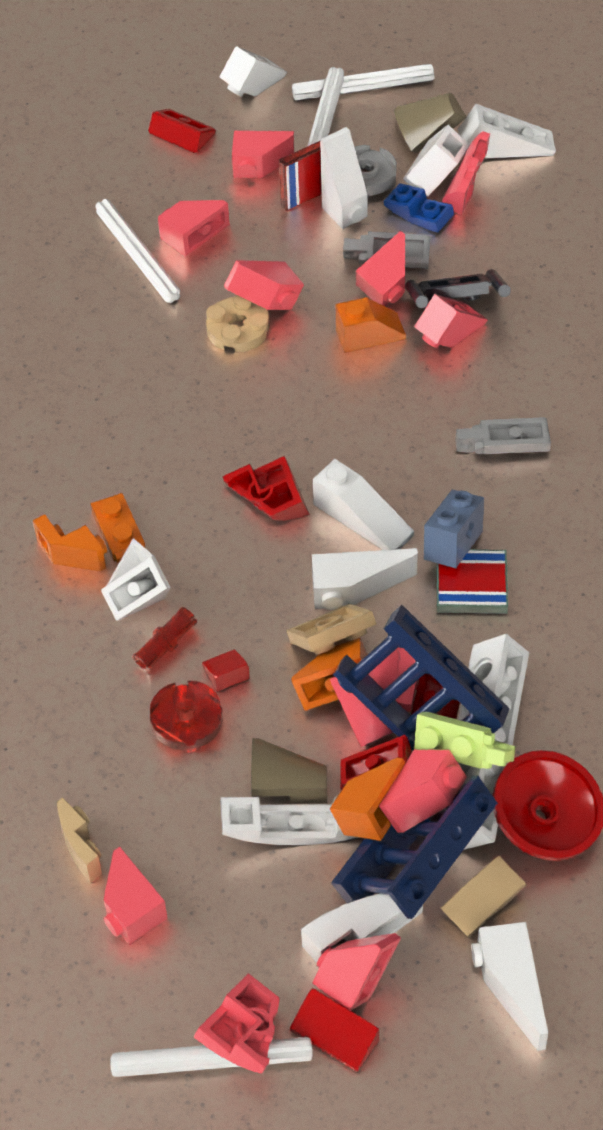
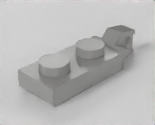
[343,231,431,269]
[455,417,551,454]

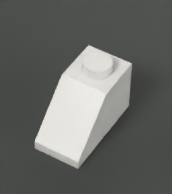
[220,46,287,97]

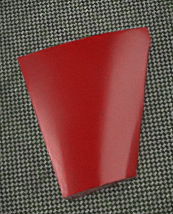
[222,456,310,521]

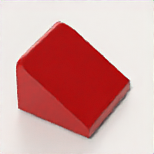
[202,649,250,692]

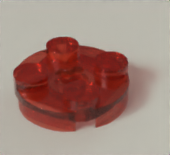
[150,681,223,754]

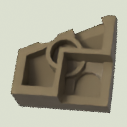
[394,93,467,153]
[251,738,327,804]

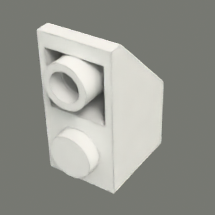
[403,125,470,197]

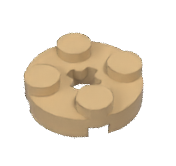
[206,295,270,352]

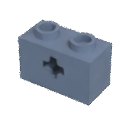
[424,489,484,568]

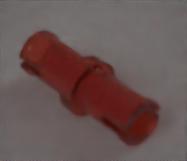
[132,607,197,672]

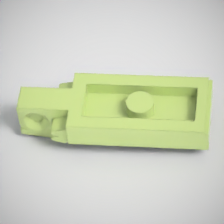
[414,711,516,769]

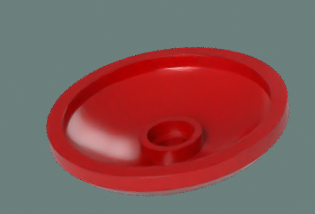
[492,750,603,861]

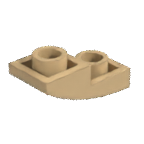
[57,797,102,883]
[441,856,527,938]

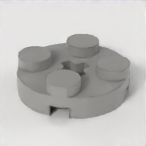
[355,145,397,197]

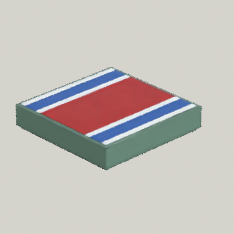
[436,549,508,614]

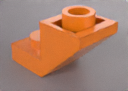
[33,514,107,572]

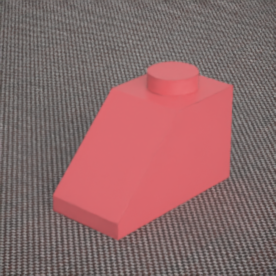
[232,131,295,178]
[158,200,230,257]
[356,230,405,306]
[224,260,304,310]
[414,294,488,348]
[379,750,467,833]
[103,846,168,945]
[312,933,401,1011]

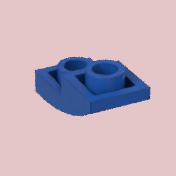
[383,183,454,233]

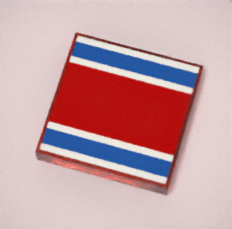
[279,141,322,211]

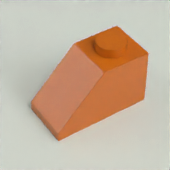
[335,297,406,353]
[291,638,368,711]
[330,757,405,841]

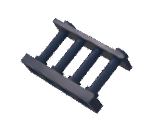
[333,605,510,751]
[331,775,498,919]

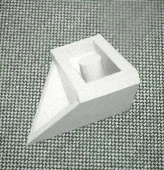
[101,538,171,621]

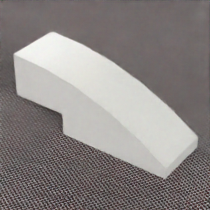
[301,894,423,963]

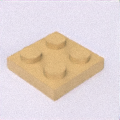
[286,604,377,654]

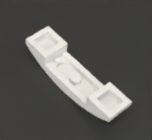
[220,797,360,845]

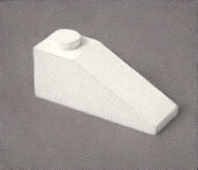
[458,104,556,158]
[320,127,368,229]
[313,459,414,550]
[312,548,418,610]
[471,922,548,1051]

